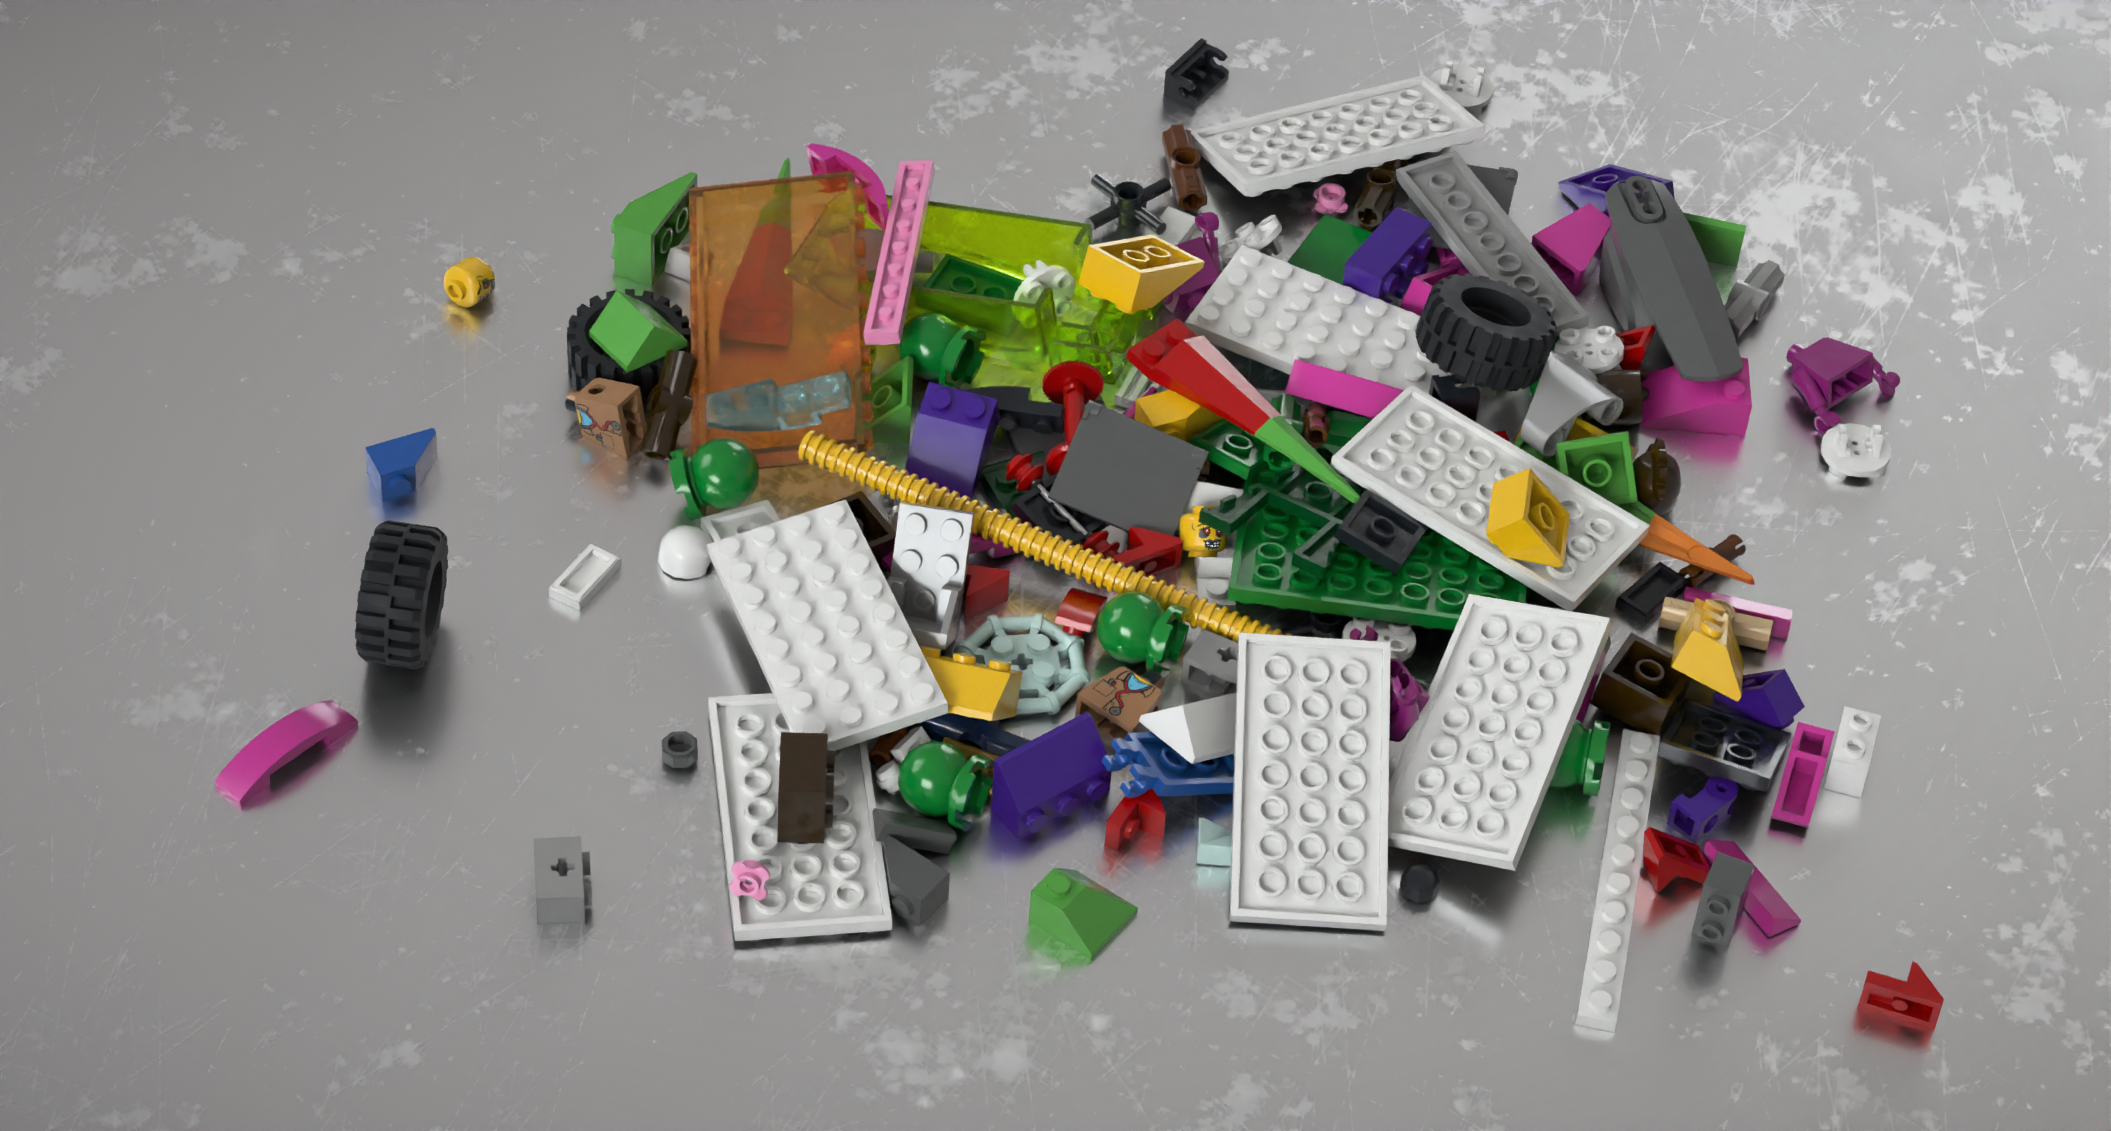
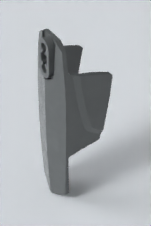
[1599,175,1743,382]

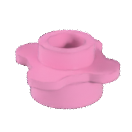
[1313,183,1348,214]
[729,860,770,900]

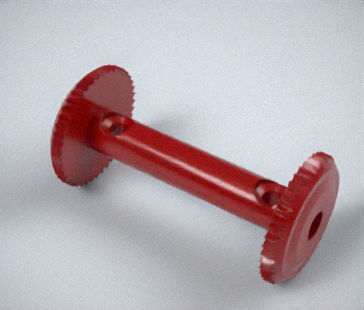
[1042,361,1104,476]

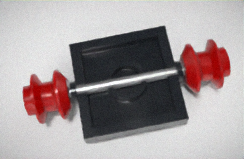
[1005,453,1120,559]

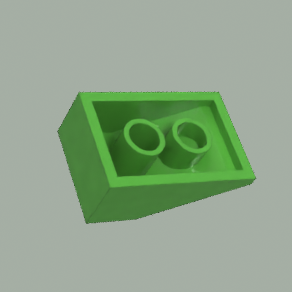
[611,172,697,287]

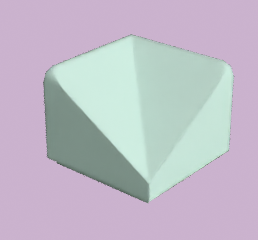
[1196,818,1232,866]

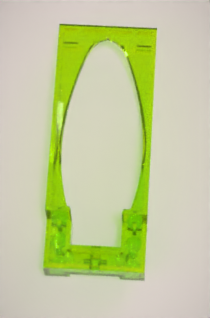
[785,188,1165,385]

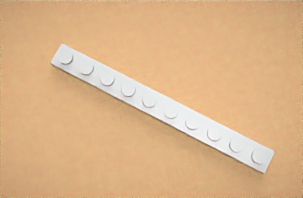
[1575,729,1660,1032]

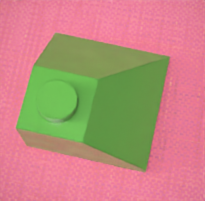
[1028,868,1138,960]

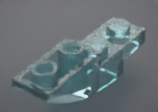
[705,370,851,431]

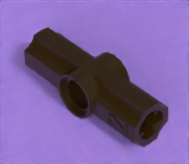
[1353,159,1408,229]
[640,349,698,461]

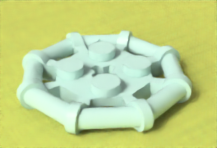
[954,612,1091,715]

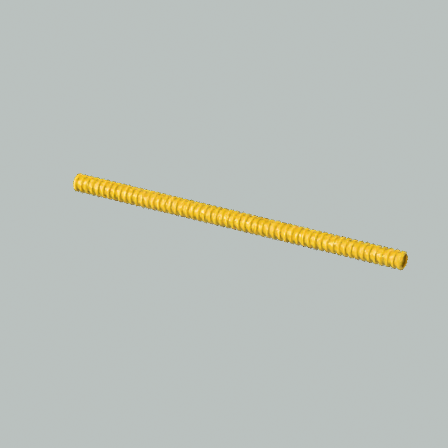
[798,430,1292,643]

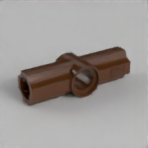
[1162,125,1207,212]

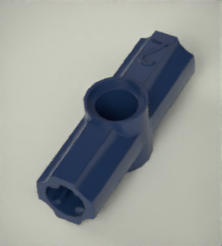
[920,713,1031,757]

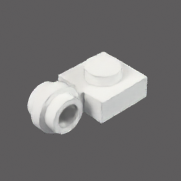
[875,726,931,793]

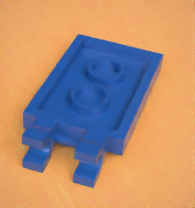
[1101,732,1234,798]

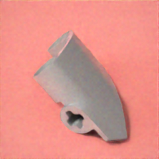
[1521,350,1623,457]

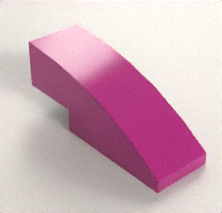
[1771,722,1835,828]

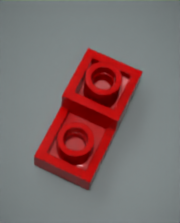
[1054,588,1108,636]

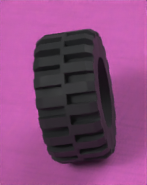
[1415,274,1557,391]
[355,520,448,669]

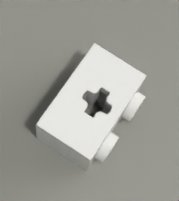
[1824,706,1881,798]

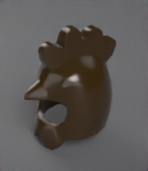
[1581,369,1649,426]
[1633,438,1681,517]

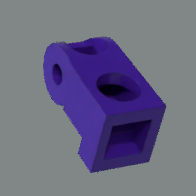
[1666,777,1739,844]

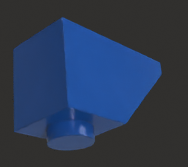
[365,428,438,501]

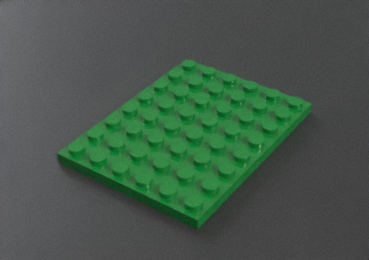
[1227,467,1526,630]

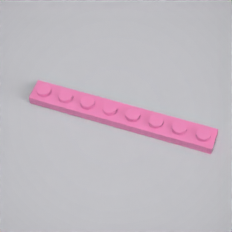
[863,160,935,345]

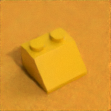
[1486,468,1570,568]

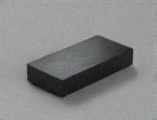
[1615,562,1689,626]

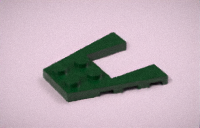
[1198,464,1366,579]

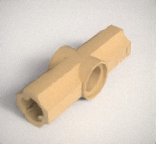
[1658,597,1773,651]

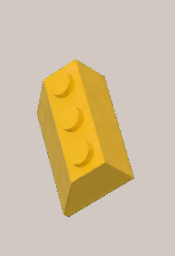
[1671,598,1744,702]
[919,646,1023,721]

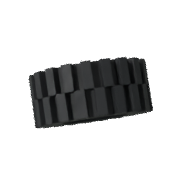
[567,289,691,405]

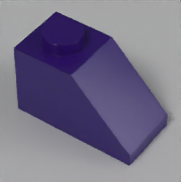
[1712,669,1805,730]

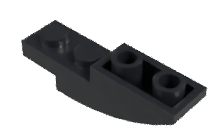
[918,386,1064,434]

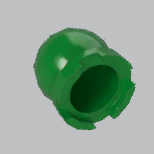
[896,312,986,390]
[669,438,759,521]
[1097,591,1190,678]
[1548,719,1611,797]
[898,741,994,832]

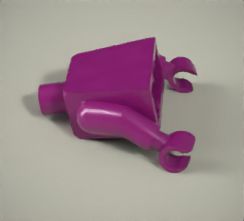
[1160,212,1222,314]
[1786,337,1900,434]
[1349,626,1430,742]

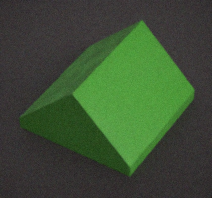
[1683,212,1746,268]
[589,290,688,373]
[855,355,913,444]
[1556,431,1638,505]

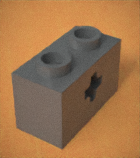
[1691,852,1755,947]

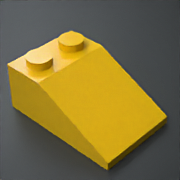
[1078,234,1205,314]
[1134,390,1224,443]

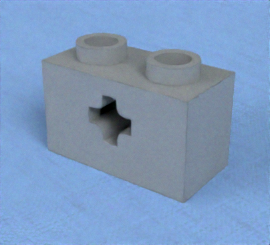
[1181,629,1238,697]
[534,836,592,924]

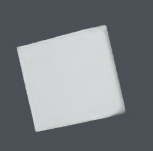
[665,244,715,282]

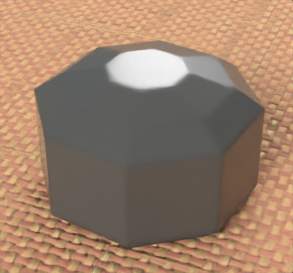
[662,731,698,768]

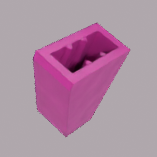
[1531,203,1610,297]

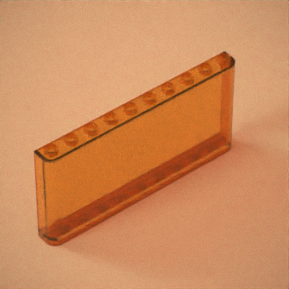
[689,171,874,469]

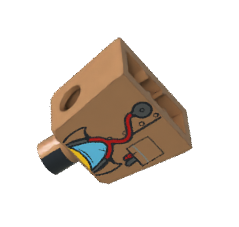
[565,378,646,459]
[1075,667,1164,742]

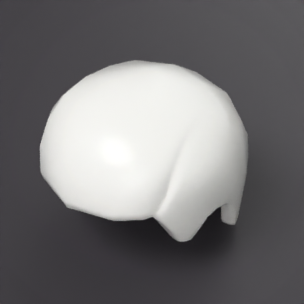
[658,525,712,579]

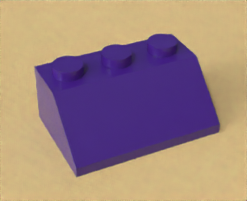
[991,712,1112,839]

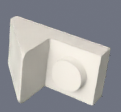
[1194,557,1236,613]

